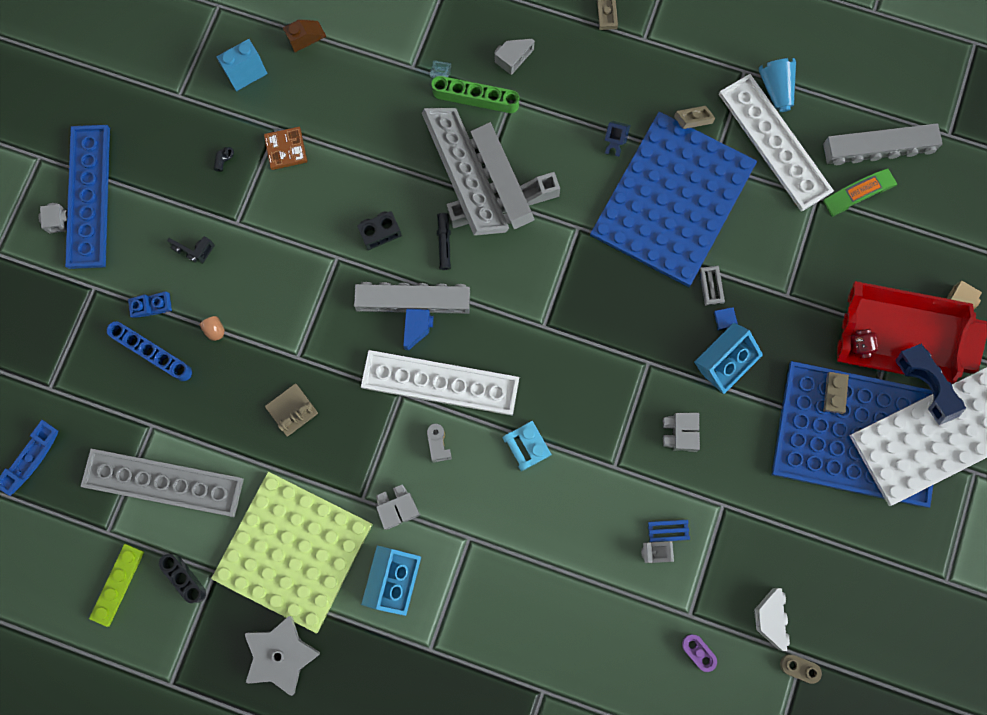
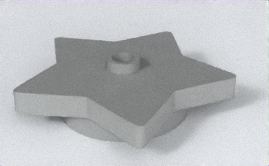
[245,616,320,696]

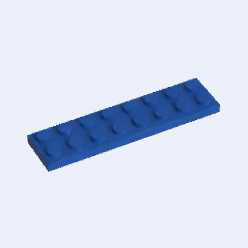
[65,125,110,269]

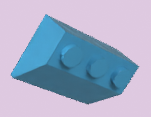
[695,323,763,394]
[361,545,421,616]

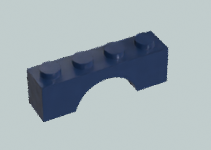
[895,343,966,425]

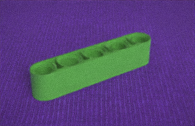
[432,76,519,113]

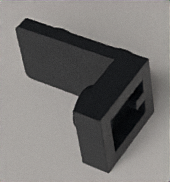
[167,236,215,264]

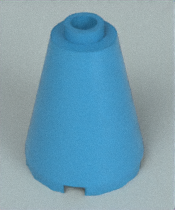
[758,58,796,112]

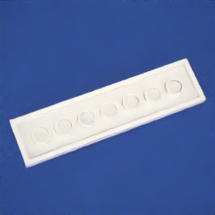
[719,74,834,212]
[361,350,519,416]

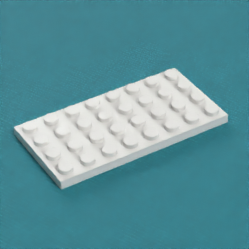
[849,367,987,506]

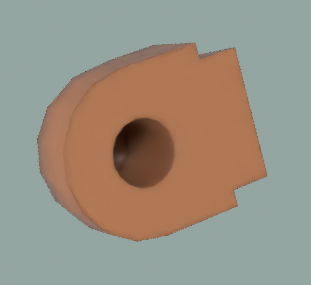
[200,316,225,341]

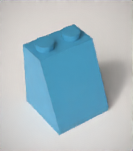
[217,39,267,91]

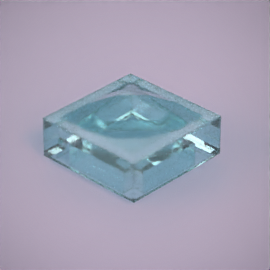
[430,61,451,78]

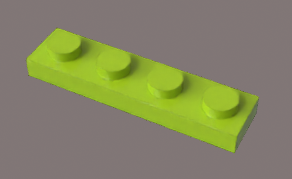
[89,544,145,627]

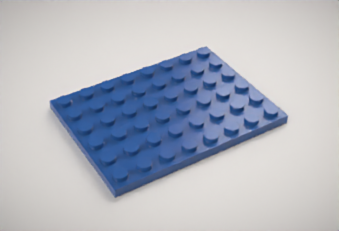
[590,112,757,287]
[771,361,933,508]

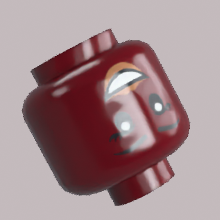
[851,329,879,358]

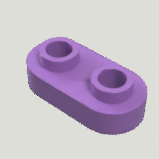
[682,634,717,672]

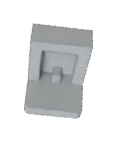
[641,541,674,563]

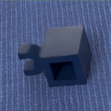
[605,121,631,157]

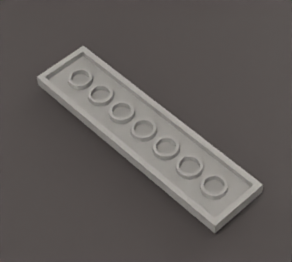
[422,108,509,235]
[81,449,244,517]

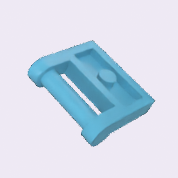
[502,421,552,472]

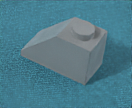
[494,39,535,75]

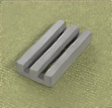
[699,266,725,306]

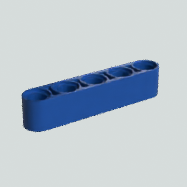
[107,322,192,381]

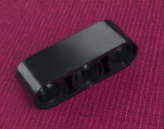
[159,554,206,603]

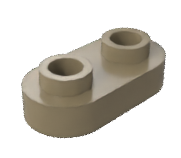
[780,654,822,684]

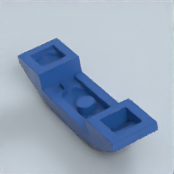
[0,420,58,496]

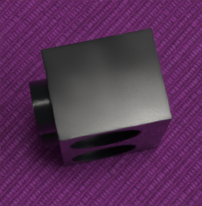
[357,211,402,250]

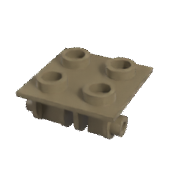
[265,383,318,437]

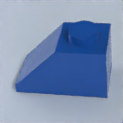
[403,309,434,350]

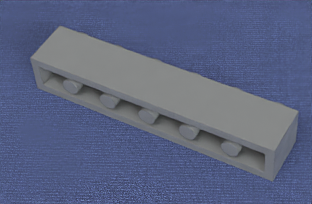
[470,122,535,229]
[823,123,943,165]
[354,282,470,314]

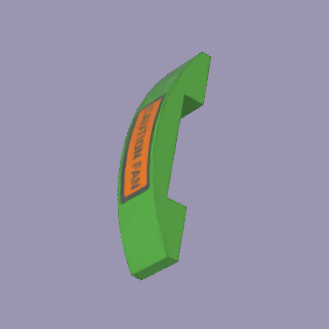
[823,169,897,217]

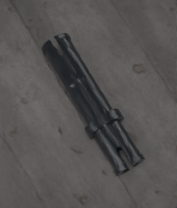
[436,213,451,270]

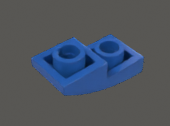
[128,291,172,318]

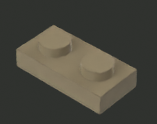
[597,0,618,30]
[674,106,715,129]
[824,372,849,414]

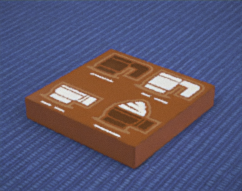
[264,127,307,170]

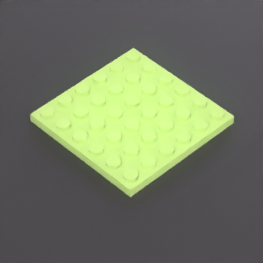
[211,472,373,633]

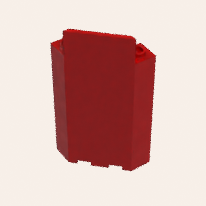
[837,281,987,384]

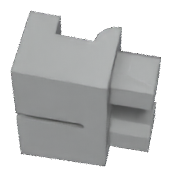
[663,413,700,452]
[376,485,421,530]

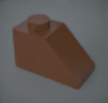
[283,19,326,52]

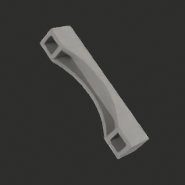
[447,172,560,228]

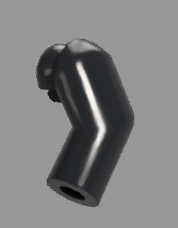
[213,147,234,172]

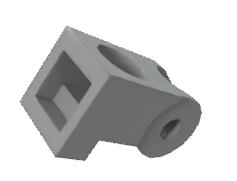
[427,424,452,463]

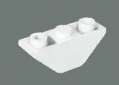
[755,588,790,651]

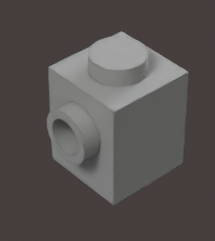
[39,203,68,234]

